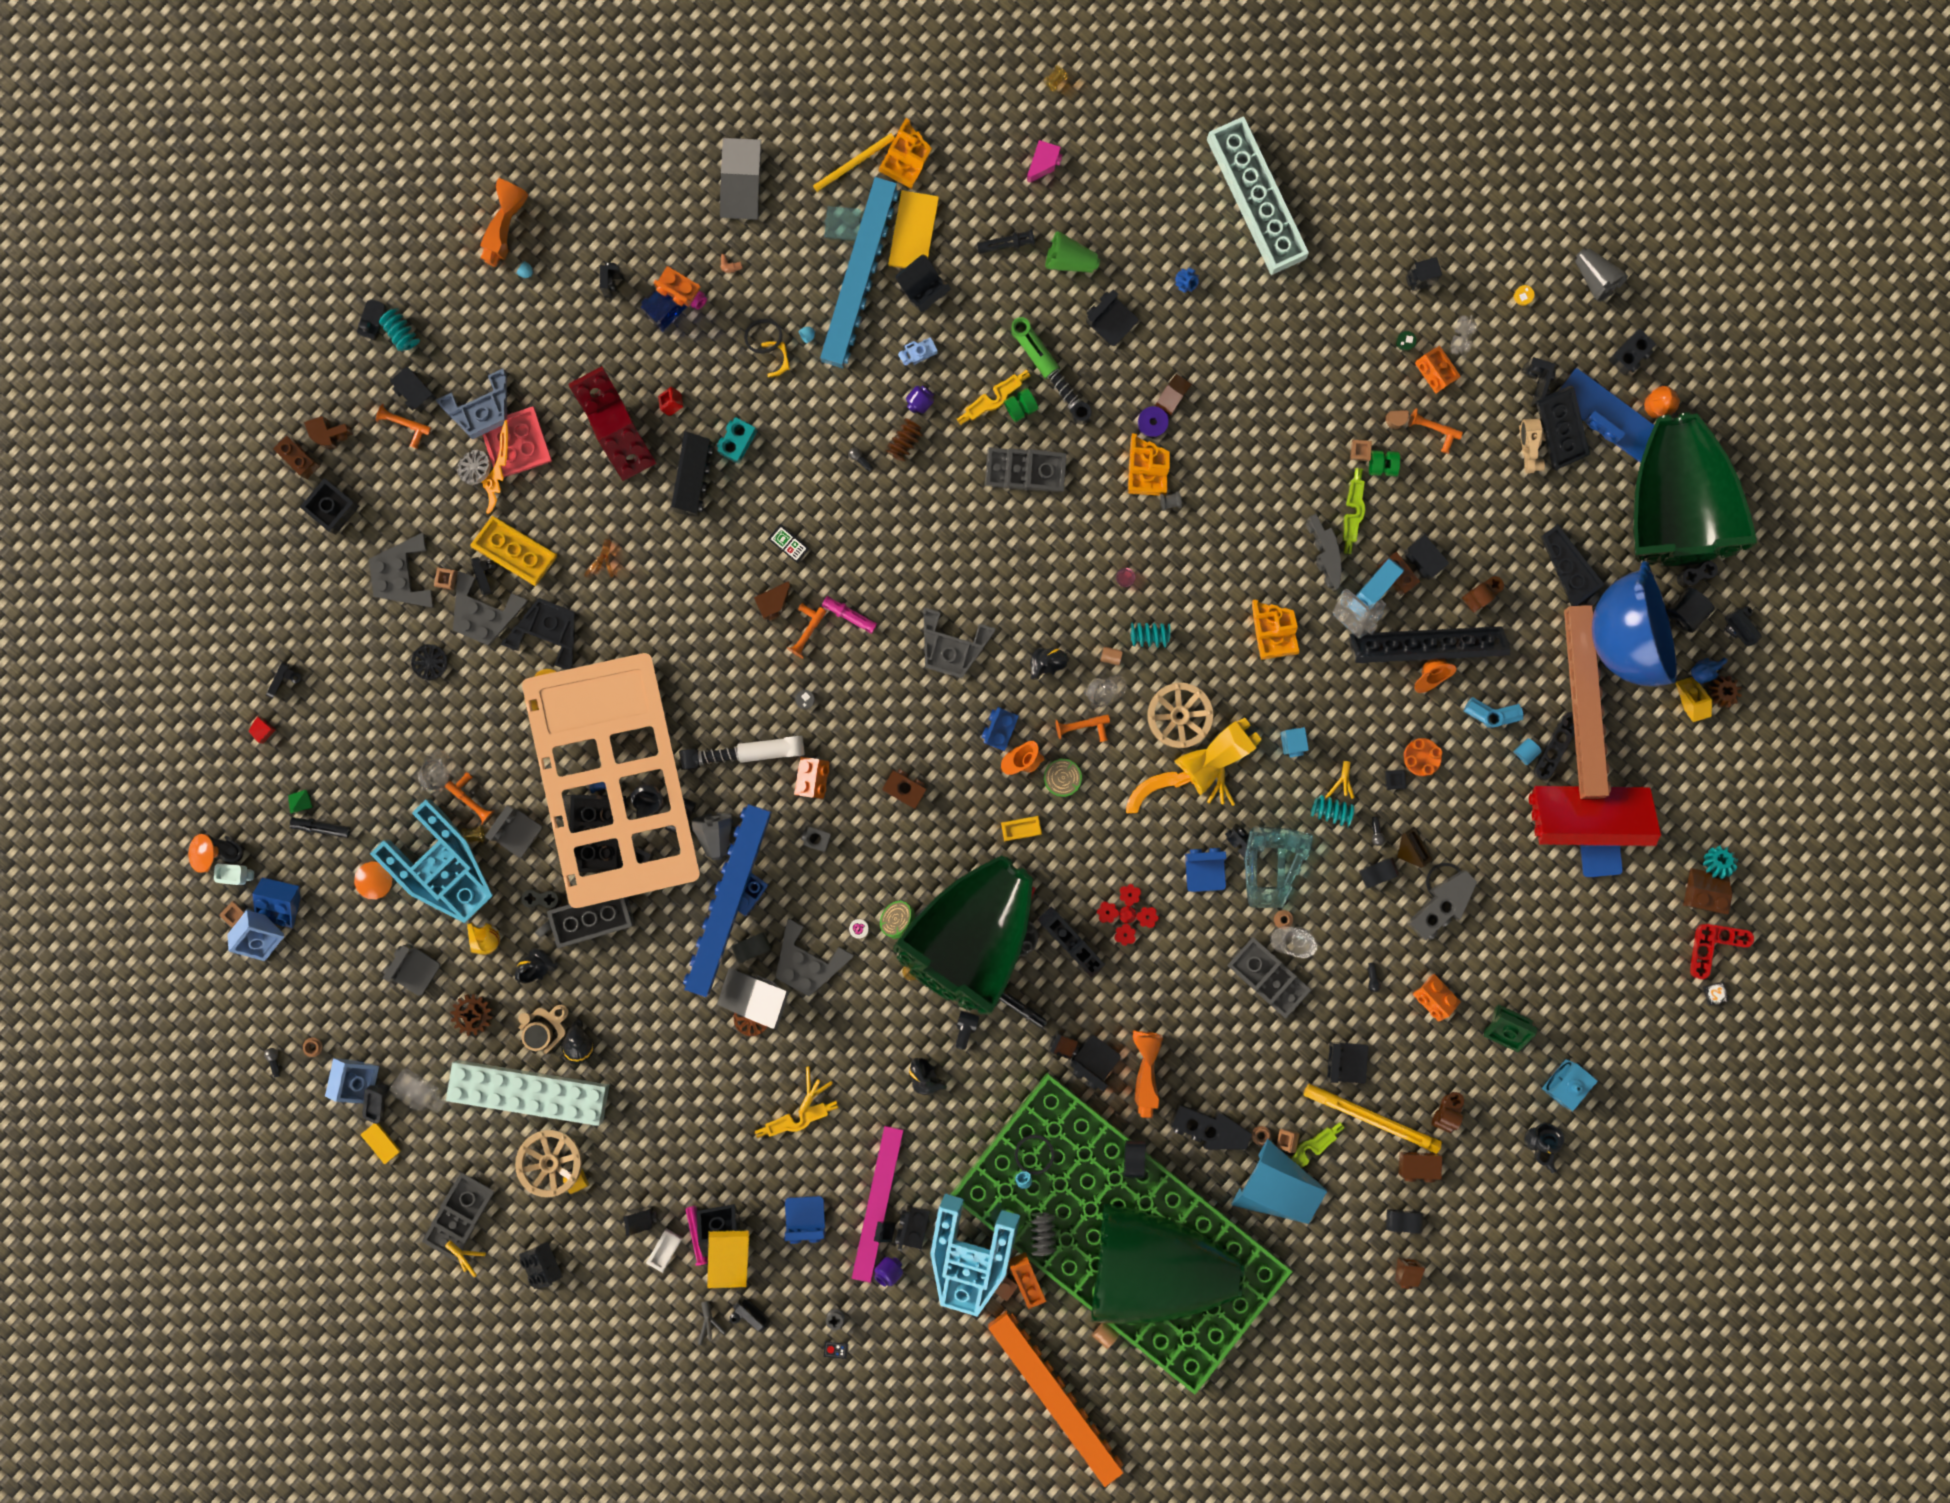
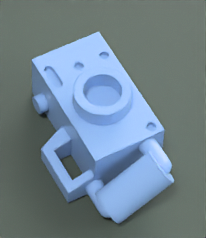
[898,337,938,365]

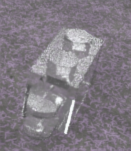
[389,1068,446,1113]

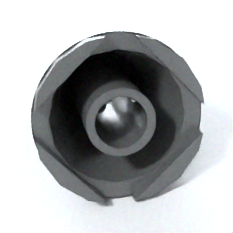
[1575,249,1628,302]

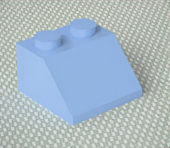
[227,910,284,961]
[325,1058,379,1104]

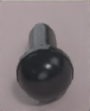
[1368,962,1382,992]

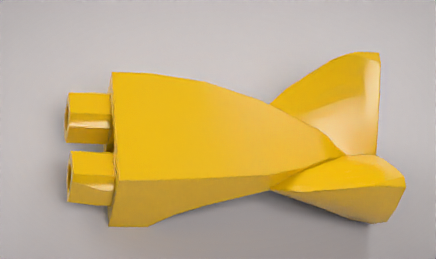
[1174,718,1262,795]

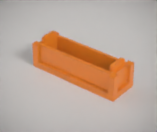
[1009,1252,1046,1309]

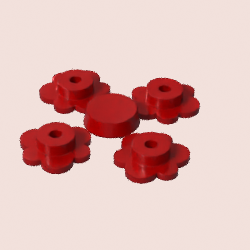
[1097,884,1159,946]

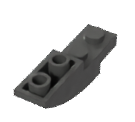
[1306,514,1341,591]

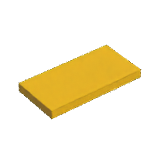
[888,190,939,268]
[470,515,557,586]
[707,1231,749,1288]

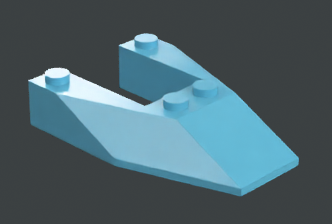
[370,799,493,923]
[931,1194,1020,1317]

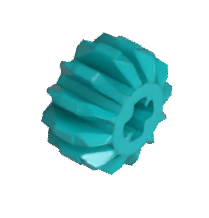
[1703,846,1738,879]

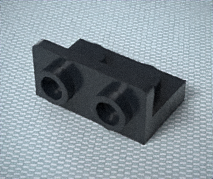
[600,263,624,298]

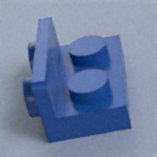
[981,707,1019,752]

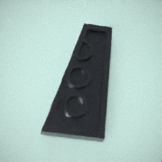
[1541,524,1605,606]

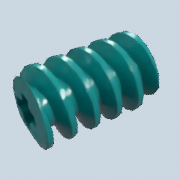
[379,308,420,351]
[1130,622,1170,648]
[1311,795,1354,827]

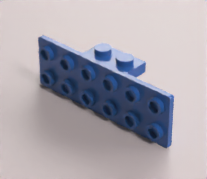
[1560,368,1654,463]

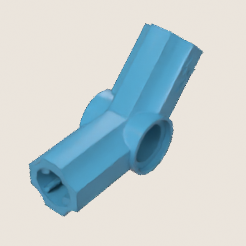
[1463,697,1524,728]

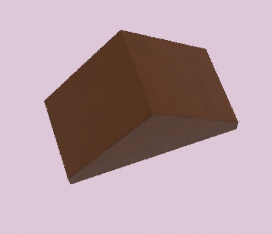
[1155,374,1192,416]

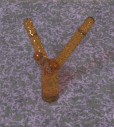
[584,539,613,578]

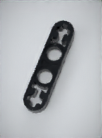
[1534,712,1575,780]

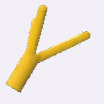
[1325,761,1355,800]
[1207,767,1235,806]
[800,1066,833,1112]
[445,1240,486,1277]

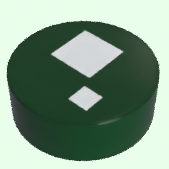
[1396,331,1416,351]

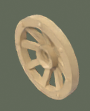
[1147,683,1213,748]
[515,1130,582,1197]

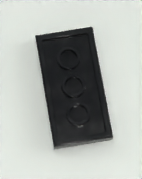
[1536,385,1590,470]

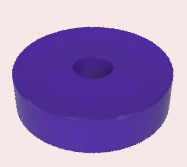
[1138,406,1168,438]

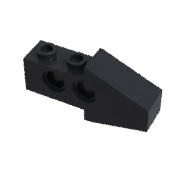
[1037,906,1105,978]
[1170,1103,1252,1150]

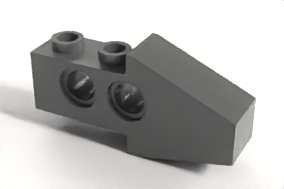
[1407,870,1477,940]

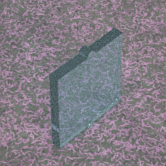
[824,206,861,241]

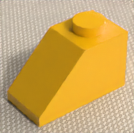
[1676,677,1712,722]

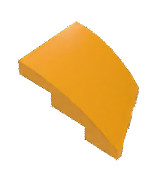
[878,118,932,189]
[1128,433,1170,496]
[1252,600,1299,660]

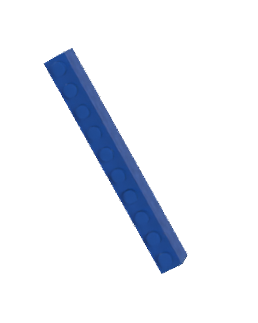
[683,804,772,997]

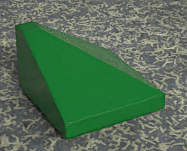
[288,789,313,814]

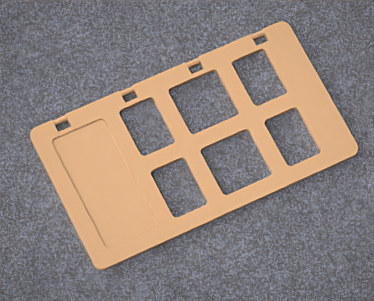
[522,653,700,908]

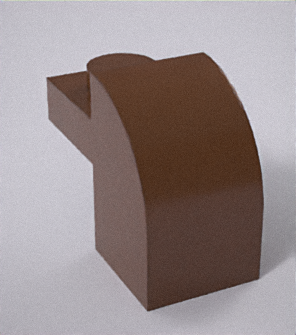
[304,416,353,449]

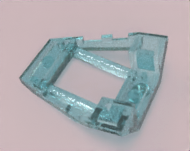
[1245,826,1313,908]

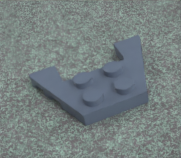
[436,369,507,439]

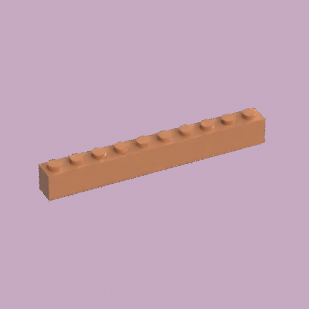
[1564,605,1611,799]

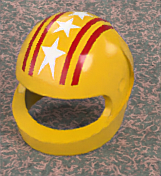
[467,922,500,955]

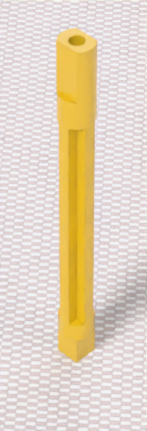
[1303,1083,1442,1154]

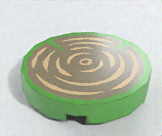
[1044,759,1082,797]
[880,901,915,939]

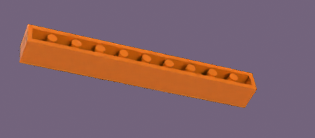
[988,1310,1124,1487]

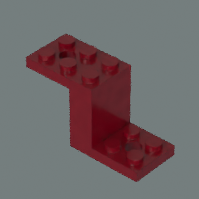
[568,366,656,481]

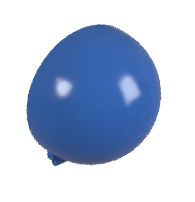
[1591,561,1677,686]

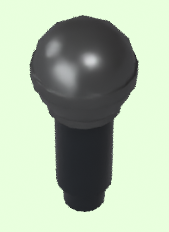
[848,447,873,472]
[1372,816,1385,846]
[264,1048,280,1078]

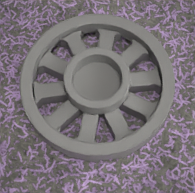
[457,450,492,485]

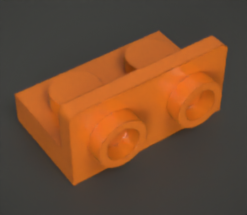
[654,266,701,307]
[1415,345,1461,393]

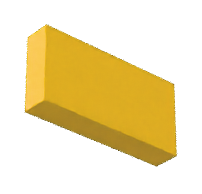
[1001,816,1042,842]
[360,1123,401,1164]

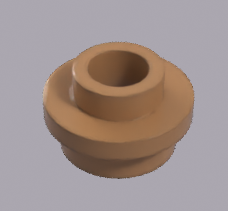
[1274,910,1293,929]
[303,1038,323,1057]
[1252,1126,1271,1146]

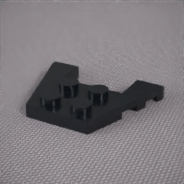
[501,598,576,670]

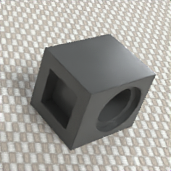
[801,827,832,852]

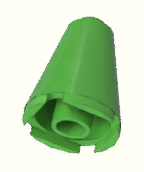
[1045,231,1100,273]

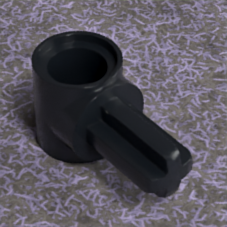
[955,1010,980,1050]

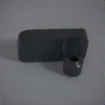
[357,299,386,340]
[471,557,497,597]
[1725,606,1762,646]
[265,661,302,699]
[362,1083,389,1123]
[730,1296,770,1332]

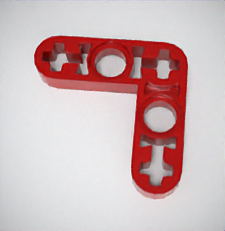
[1690,924,1754,979]

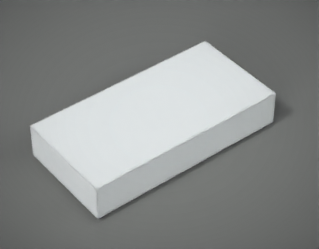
[646,1228,683,1273]

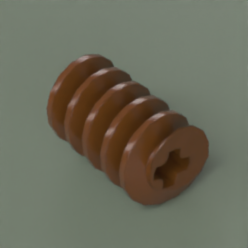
[885,418,923,462]

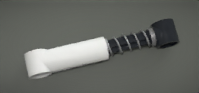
[679,736,805,770]

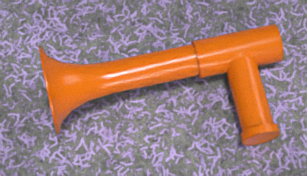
[376,403,431,449]
[1408,408,1463,454]
[787,603,827,658]
[1055,715,1110,742]
[445,772,495,826]

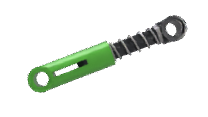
[1011,317,1091,425]

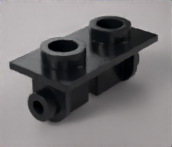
[1225,824,1262,863]

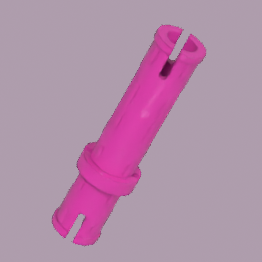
[822,595,877,634]

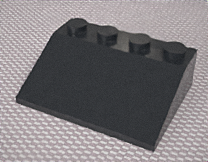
[563,795,626,872]

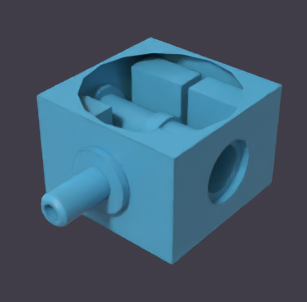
[1542,1059,1597,1111]

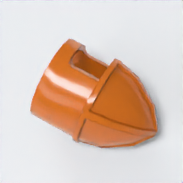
[1644,386,1680,419]

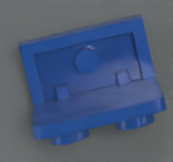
[1580,845,1622,877]
[1185,848,1226,892]
[785,1196,826,1244]

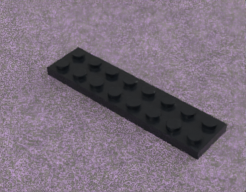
[1349,626,1511,663]

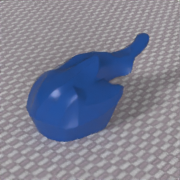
[1691,658,1728,684]

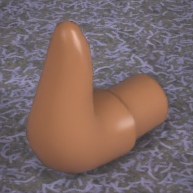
[721,254,742,273]

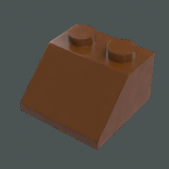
[1683,868,1733,915]

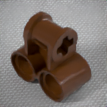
[1462,576,1504,613]
[1431,1092,1464,1133]

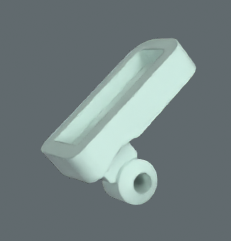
[214,864,254,885]

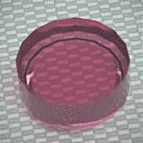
[1116,568,1135,588]

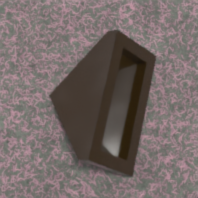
[1397,827,1433,868]

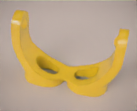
[762,342,790,378]

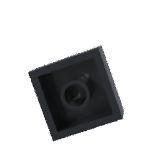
[300,478,360,535]
[697,1204,741,1257]

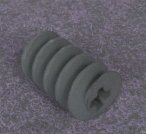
[1031,1212,1056,1256]

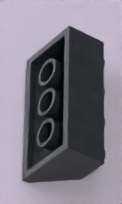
[671,431,714,517]

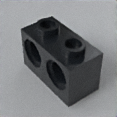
[1608,328,1656,375]

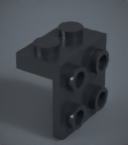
[895,254,951,313]
[1086,289,1138,347]
[1069,1035,1121,1092]

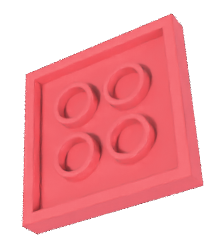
[482,406,552,478]

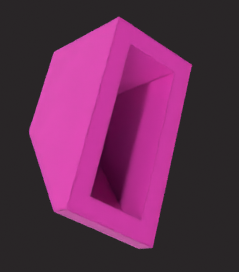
[1027,140,1063,183]

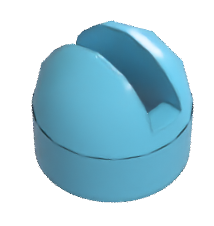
[516,261,533,278]
[799,326,815,343]
[1015,1171,1032,1189]

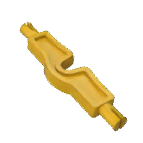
[957,370,1031,425]
[755,1101,839,1138]

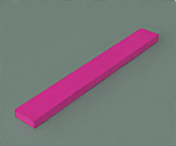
[852,1125,903,1283]

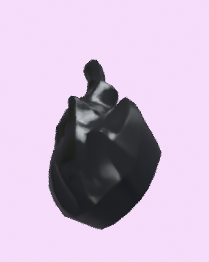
[207,834,244,864]

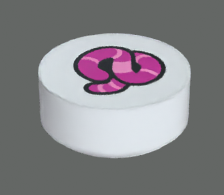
[849,919,869,938]

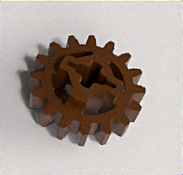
[450,994,494,1036]

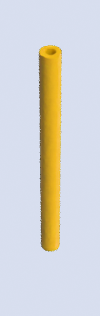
[813,133,895,192]

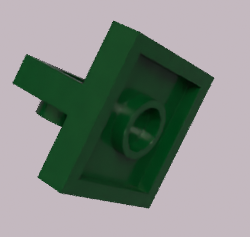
[1483,1004,1537,1052]

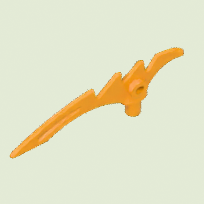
[481,420,508,514]

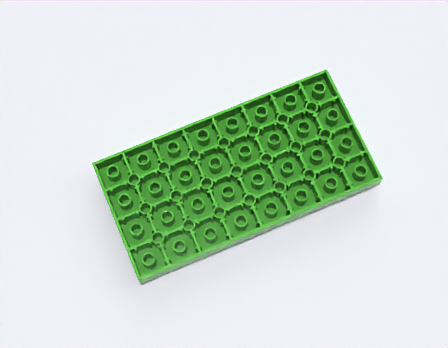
[951,1072,1292,1395]

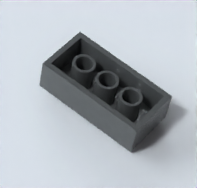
[547,897,636,949]

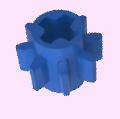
[1175,268,1199,293]

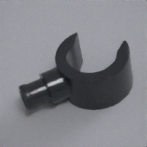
[1534,1149,1557,1173]

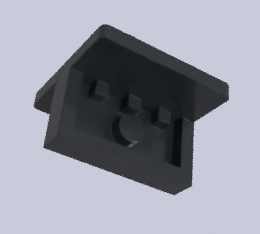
[519,1241,563,1289]

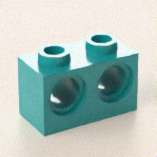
[717,417,757,464]

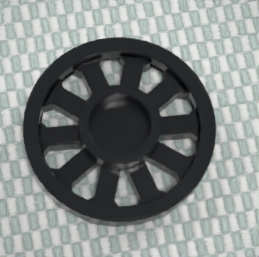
[411,644,448,680]

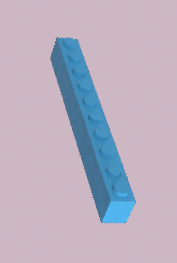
[820,177,900,368]

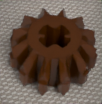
[1708,676,1742,708]

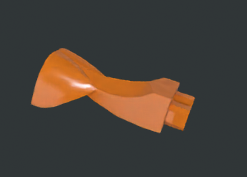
[480,177,529,268]
[1133,1030,1163,1118]

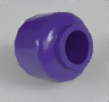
[906,385,934,414]
[874,1257,903,1287]

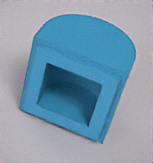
[1513,738,1542,765]

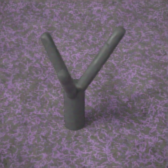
[698,1301,726,1345]

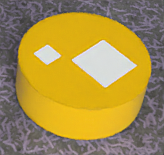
[1514,285,1534,306]

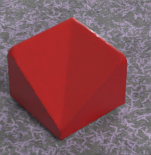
[658,387,684,416]
[248,716,276,744]

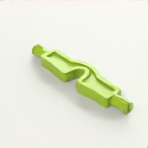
[1342,468,1365,554]
[1289,1122,1345,1168]

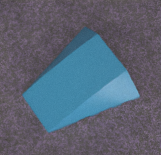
[1231,1138,1327,1224]

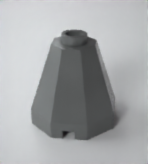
[692,812,733,860]

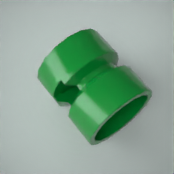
[1004,388,1039,423]
[1369,450,1400,477]

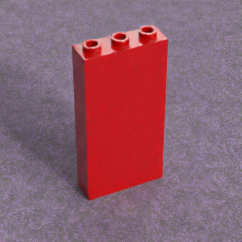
[1529,786,1661,846]

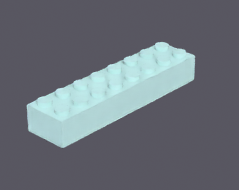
[1207,116,1309,275]
[446,1060,609,1126]

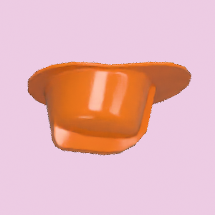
[1414,659,1457,693]
[1001,741,1044,775]

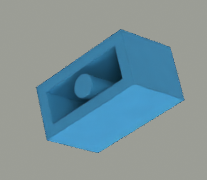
[1280,727,1308,758]

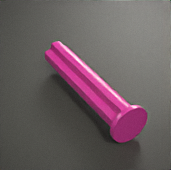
[686,1206,708,1266]

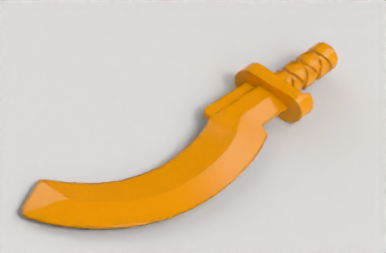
[1126,772,1193,813]

